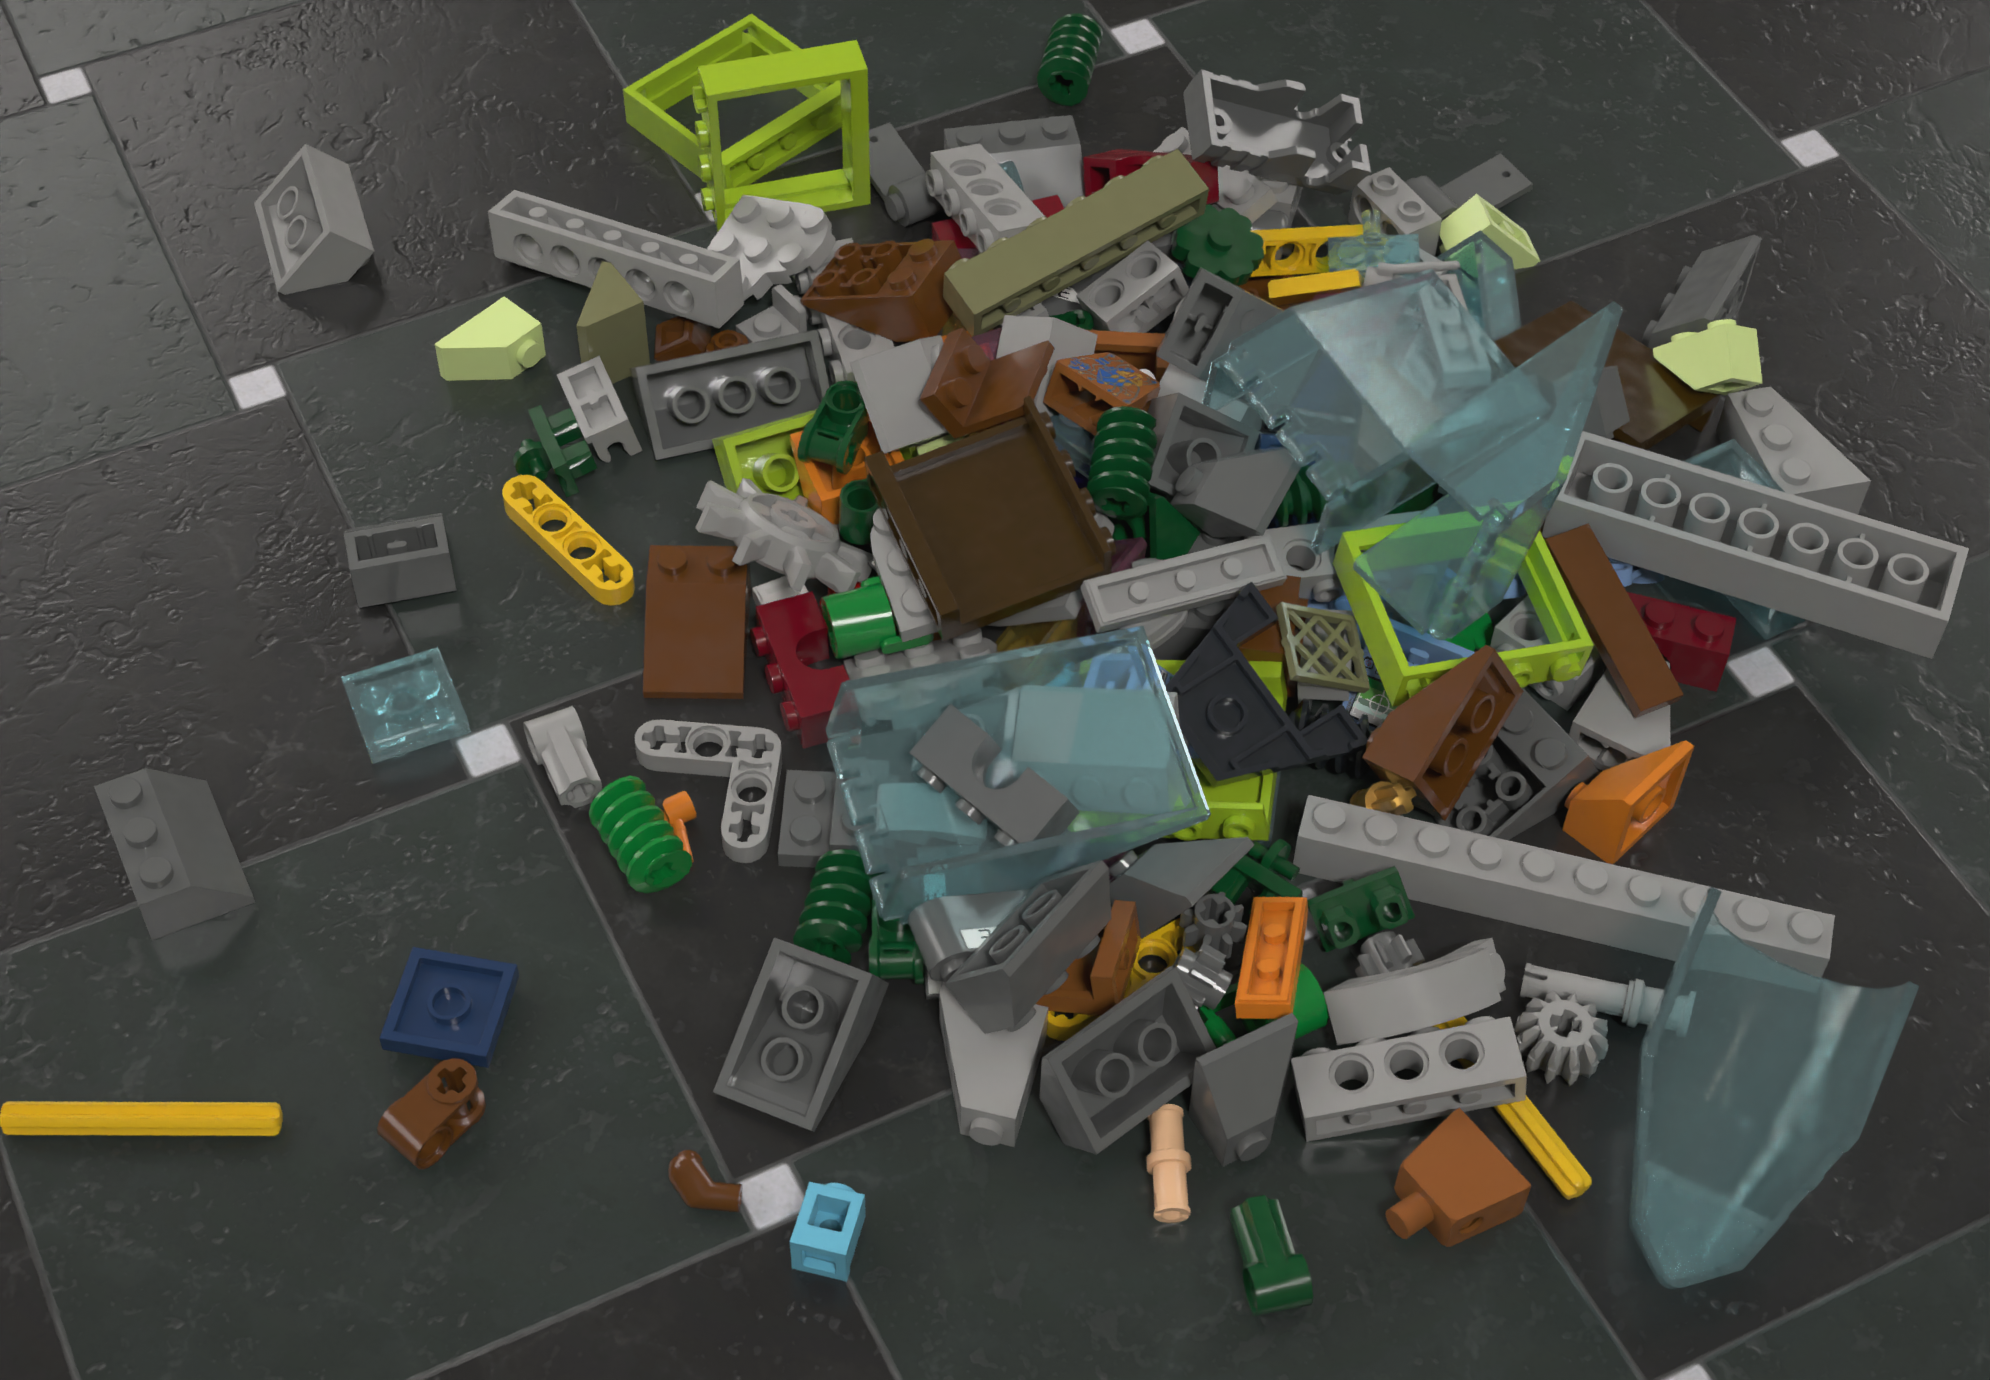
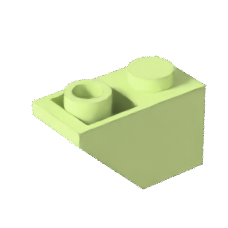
[1653,319,1763,395]

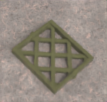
[1276,602,1370,693]

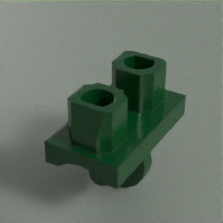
[513,405,598,497]
[1209,839,1303,917]
[1307,866,1415,952]

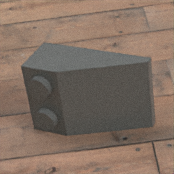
[713,937,889,1132]

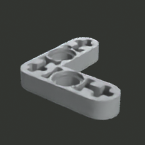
[635,719,782,863]

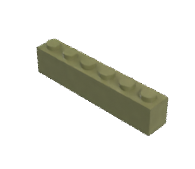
[943,149,1209,339]

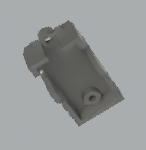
[1183,69,1371,195]

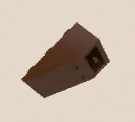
[801,239,962,342]

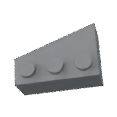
[1716,386,1871,514]

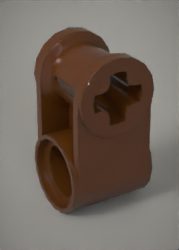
[377,1058,486,1169]

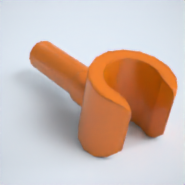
[663,791,697,863]

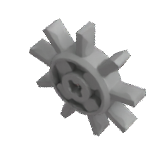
[696,478,873,593]

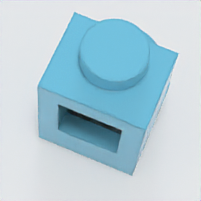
[790,1182,866,1282]

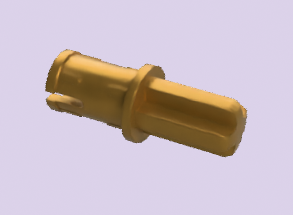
[1350,781,1417,816]

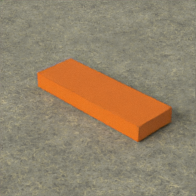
[1235,897,1308,1019]

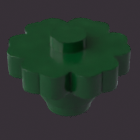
[1171,204,1264,285]

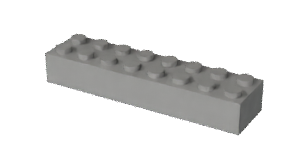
[1542,430,1969,659]

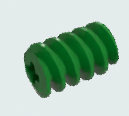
[589,776,692,893]

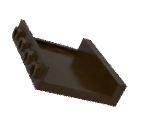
[1483,300,1721,450]
[864,396,1117,642]

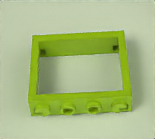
[623,13,842,189]
[692,40,871,231]
[1333,505,1594,707]

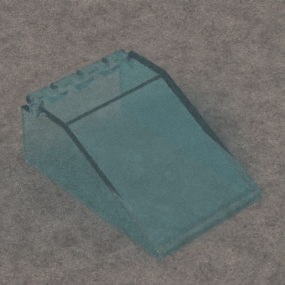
[1202,269,1550,555]
[1353,301,1623,640]
[826,626,1211,925]

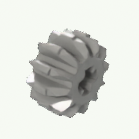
[1514,989,1609,1086]

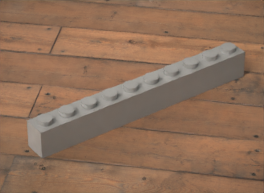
[1293,795,1835,994]

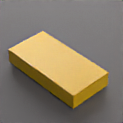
[1268,269,1364,306]

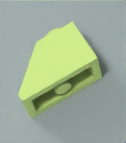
[1439,194,1540,275]
[435,296,546,381]

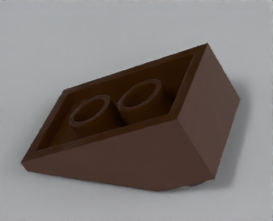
[643,545,751,699]
[1362,645,1524,821]

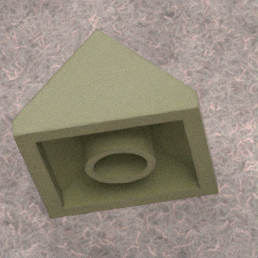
[576,261,650,384]

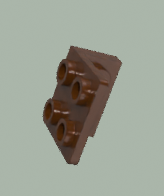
[920,328,1055,439]

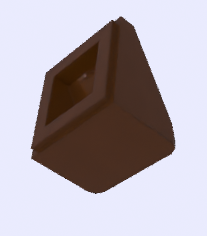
[654,315,711,361]

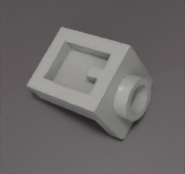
[736,284,809,343]

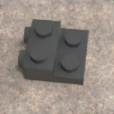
[778,760,899,868]

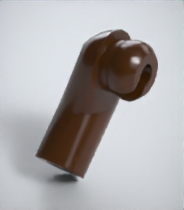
[668,1150,743,1213]

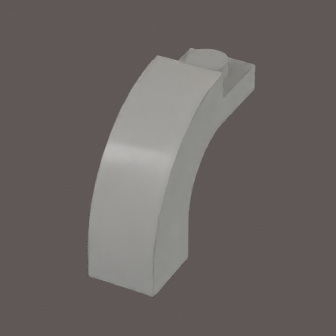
[1323,938,1506,1045]

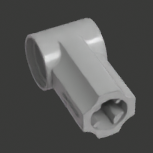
[523,706,602,808]

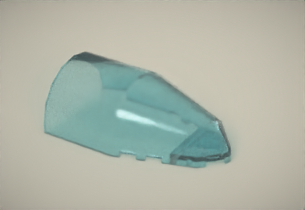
[1628,887,1919,1290]

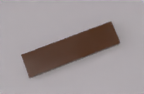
[1545,523,1684,718]

